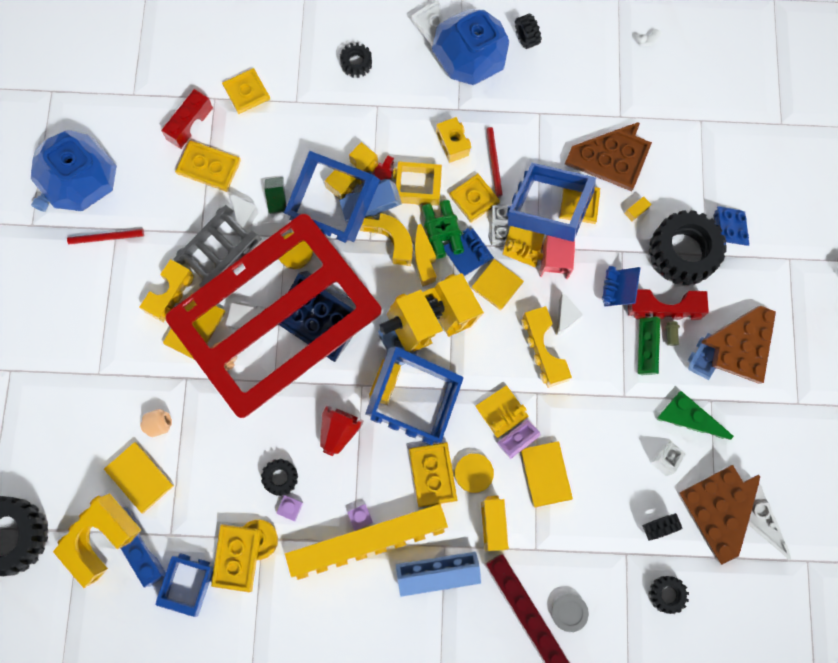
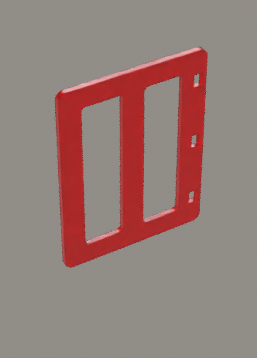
[165,214,382,418]

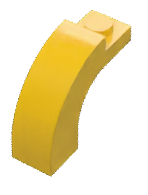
[360,213,413,266]

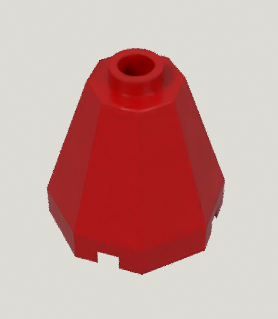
[320,406,364,456]

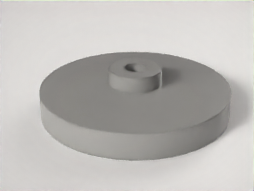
[551,594,589,632]

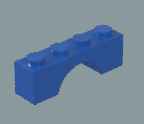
[120,506,166,588]

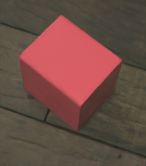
[540,235,575,279]

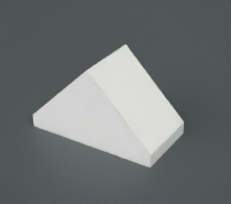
[230,194,259,232]
[556,294,584,336]
[651,441,685,476]

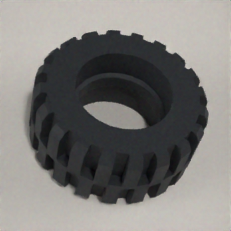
[649,210,727,285]
[0,496,48,577]

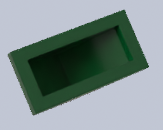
[264,177,287,214]

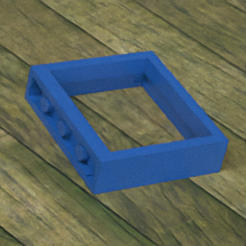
[284,150,380,243]
[506,163,596,242]
[365,347,464,445]

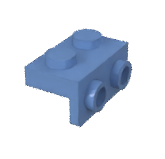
[687,333,716,380]

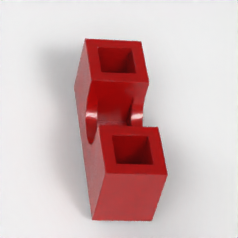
[161,89,213,149]

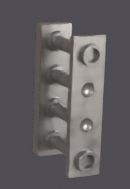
[173,205,262,287]

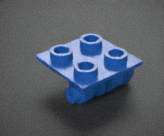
[713,206,750,246]
[444,228,494,276]
[601,266,641,307]

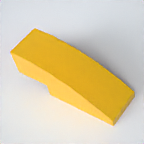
[415,224,437,287]

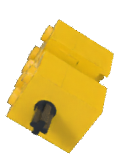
[379,273,484,353]

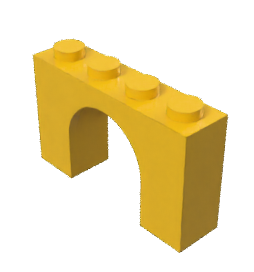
[53,493,141,589]

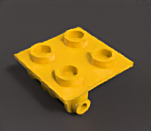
[502,226,545,268]
[475,385,529,438]

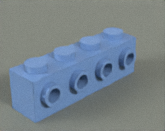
[395,551,481,597]

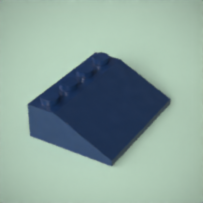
[279,271,356,362]

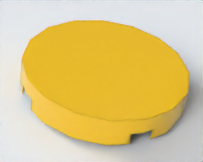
[278,232,314,270]
[455,453,494,493]
[243,519,278,560]

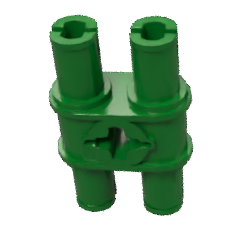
[422,200,464,259]

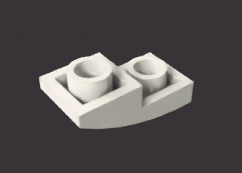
[492,205,510,246]

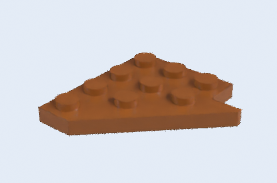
[564,122,652,192]
[702,306,776,384]
[679,464,761,565]

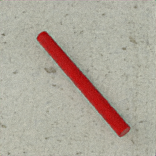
[486,127,503,197]
[67,229,144,245]

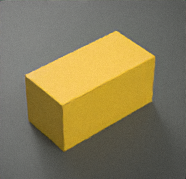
[624,196,652,222]

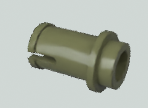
[665,321,680,346]

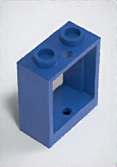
[155,553,214,617]

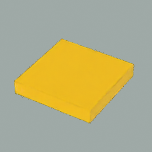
[222,68,271,115]
[449,173,500,223]
[559,187,601,224]
[471,259,524,311]

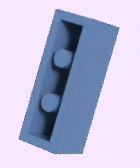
[339,179,402,222]

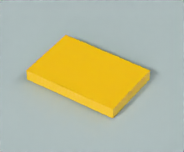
[175,140,241,192]
[163,294,226,360]
[521,441,573,508]
[104,442,174,514]
[409,442,458,508]
[211,524,261,593]

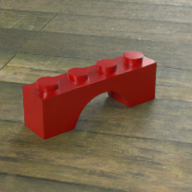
[628,289,709,320]

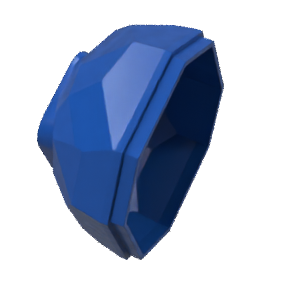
[432,9,510,86]
[31,130,117,212]

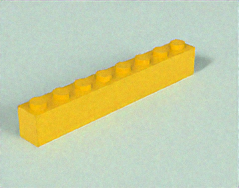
[284,504,448,580]

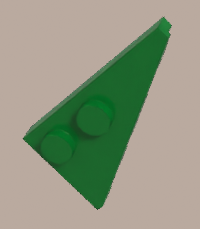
[656,391,734,440]

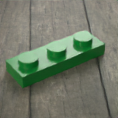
[638,317,660,376]

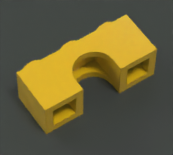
[324,142,378,199]
[139,259,194,323]

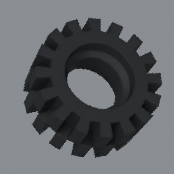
[514,13,542,49]
[340,42,372,78]
[261,459,299,496]
[642,513,683,541]
[649,576,689,614]

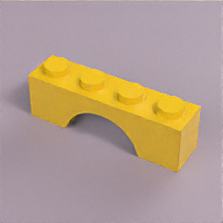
[521,306,572,388]

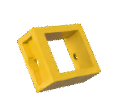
[393,161,442,206]
[481,495,509,551]

